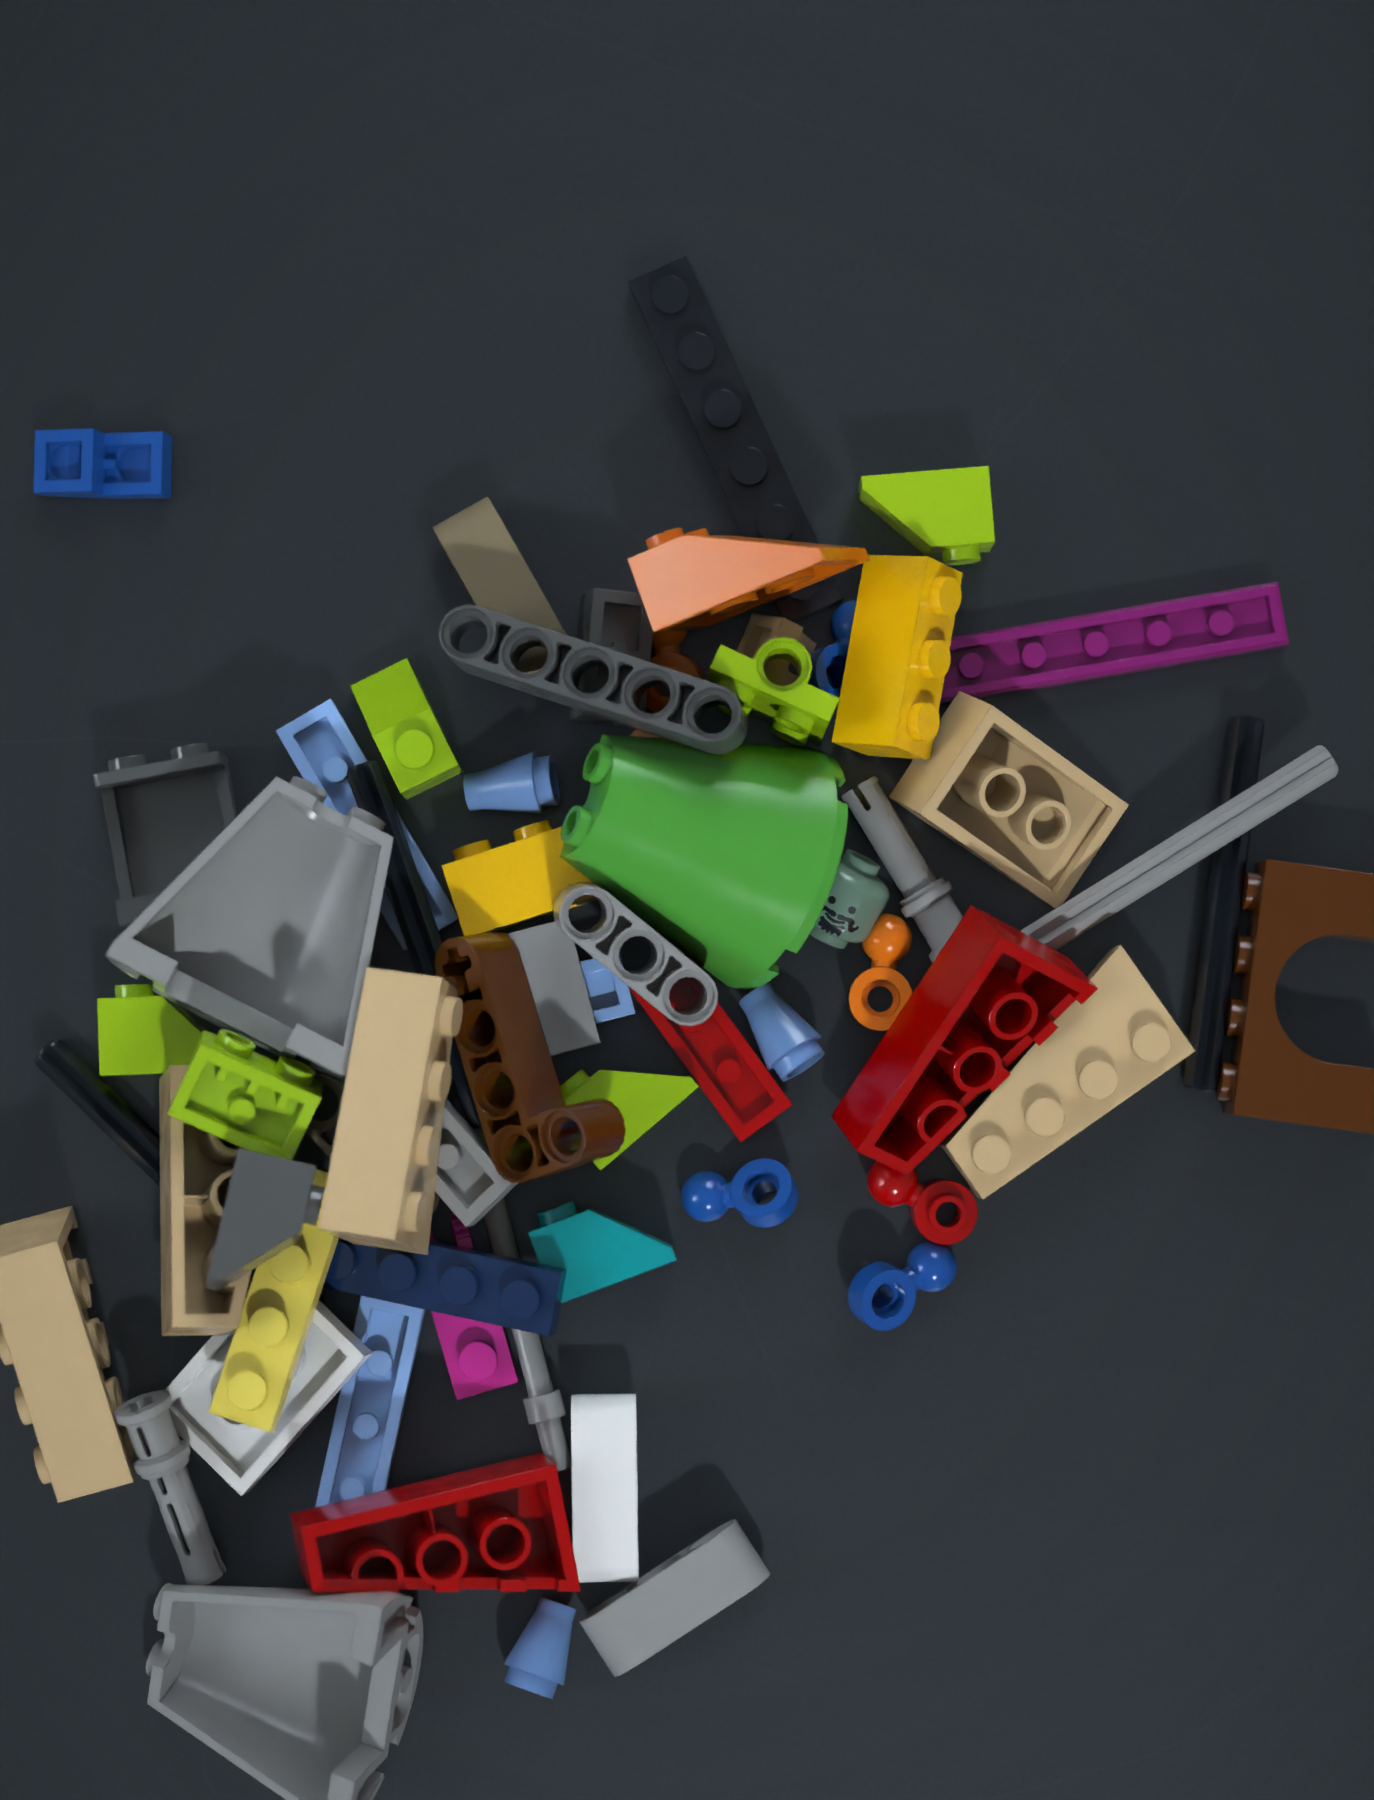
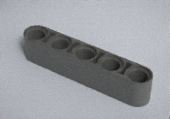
[438,605,748,755]

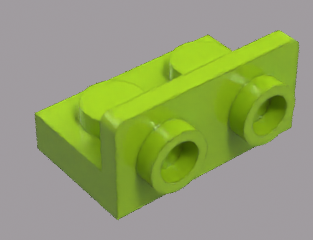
[167,1029,323,1160]

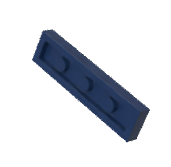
[323,1238,567,1336]

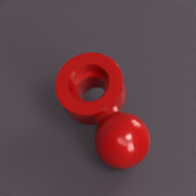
[867,1161,978,1245]

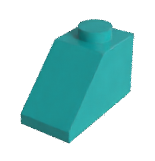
[528,1201,677,1303]

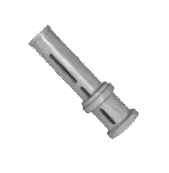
[841,775,963,963]
[114,1390,226,1585]

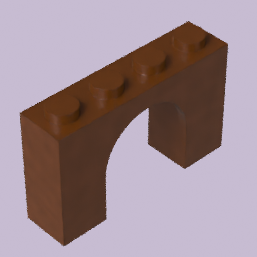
[1216,859,1374,1135]

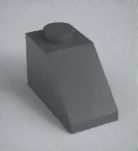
[205,1148,325,1291]

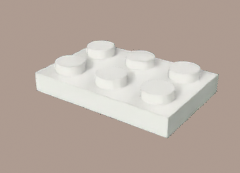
[165,1296,373,1496]

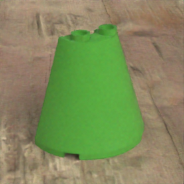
[560,734,848,991]

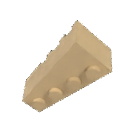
[940,945,1195,1199]
[318,967,463,1255]
[159,1065,252,1336]
[0,1206,137,1503]

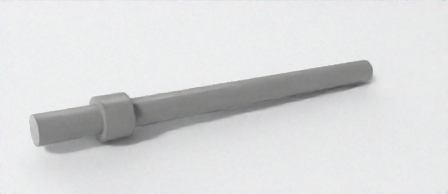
[453,1097,572,1471]

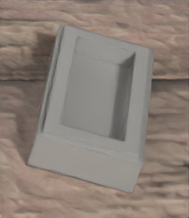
[507,921,601,1056]

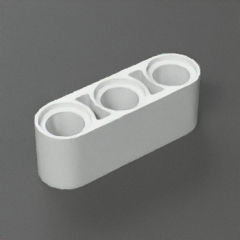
[571,1394,639,1583]

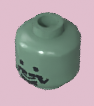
[810,849,890,949]

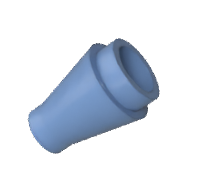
[463,751,561,814]
[738,982,825,1081]
[504,1597,577,1699]

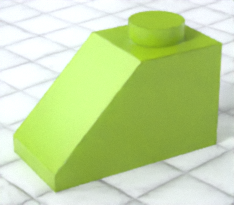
[858,466,995,565]
[350,658,463,800]
[97,984,206,1076]
[560,1069,699,1171]

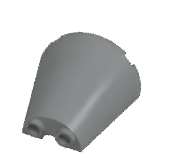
[106,776,394,1078]
[146,1583,423,1800]

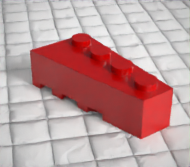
[831,905,1098,1175]
[289,1452,581,1592]

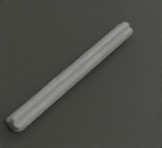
[1020,745,1338,950]

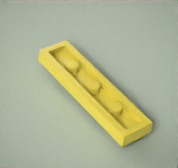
[209,1169,339,1433]

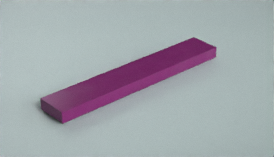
[940,582,1289,705]

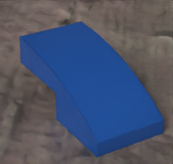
[33,428,173,499]

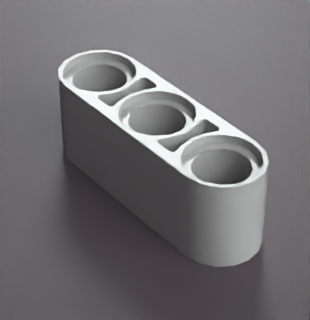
[553,882,718,1026]
[579,1519,770,1677]

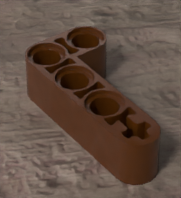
[434,931,626,1183]

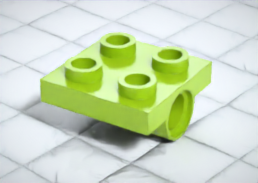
[707,637,840,747]

